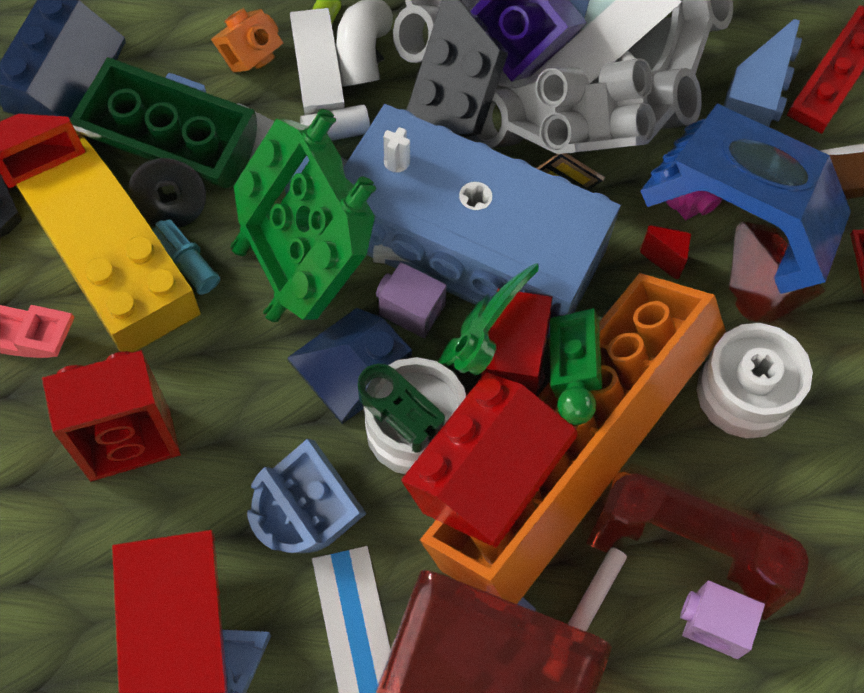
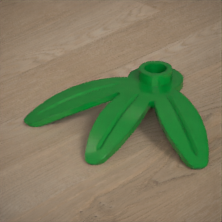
[438,263,539,375]

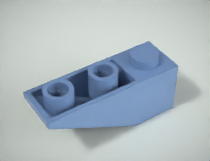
[723,19,802,127]

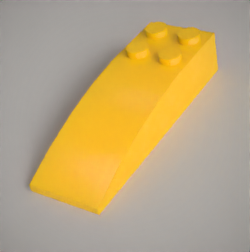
[16,134,201,352]

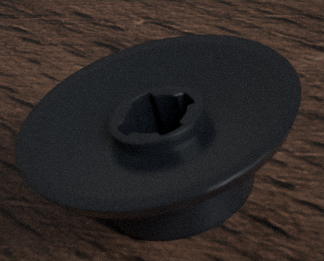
[128,158,206,228]

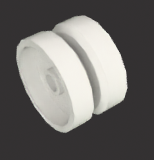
[696,323,813,438]
[364,357,466,474]

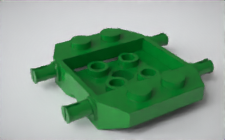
[230,109,376,322]

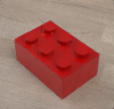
[42,350,181,482]

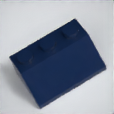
[0,0,126,119]

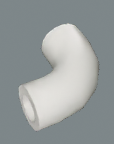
[336,0,393,86]

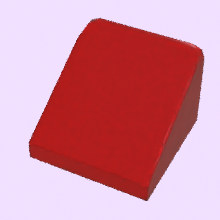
[640,225,691,279]

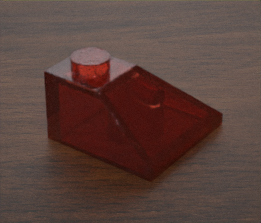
[729,221,825,322]

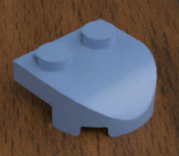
[247,439,367,553]

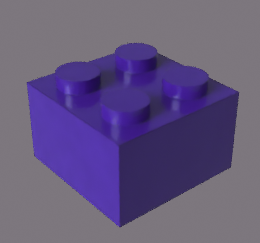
[470,0,587,82]

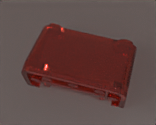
[586,464,809,620]
[375,570,612,693]

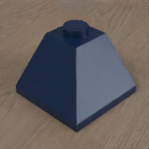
[287,308,412,424]

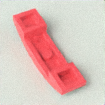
[0,305,75,358]

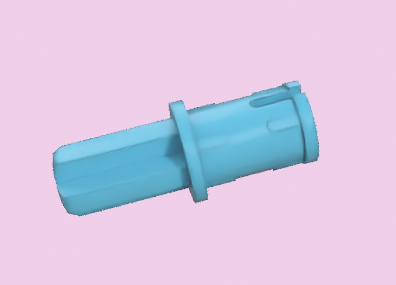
[153,219,220,295]

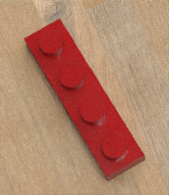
[787,5,864,134]

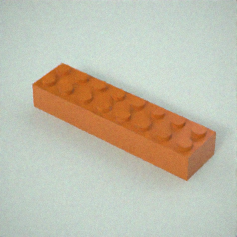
[420,273,726,612]

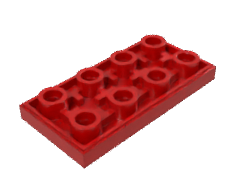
[112,530,228,693]

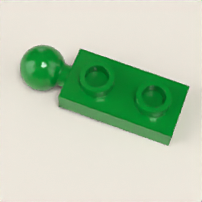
[550,308,602,425]

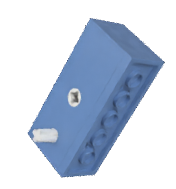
[343,104,621,338]

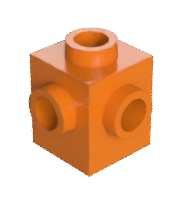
[211,8,283,73]

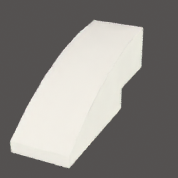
[290,8,344,115]

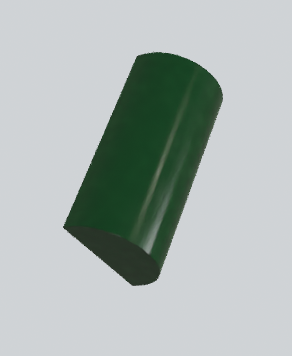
[70,57,257,188]

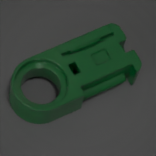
[358,363,445,453]

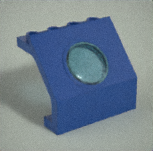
[641,103,851,294]

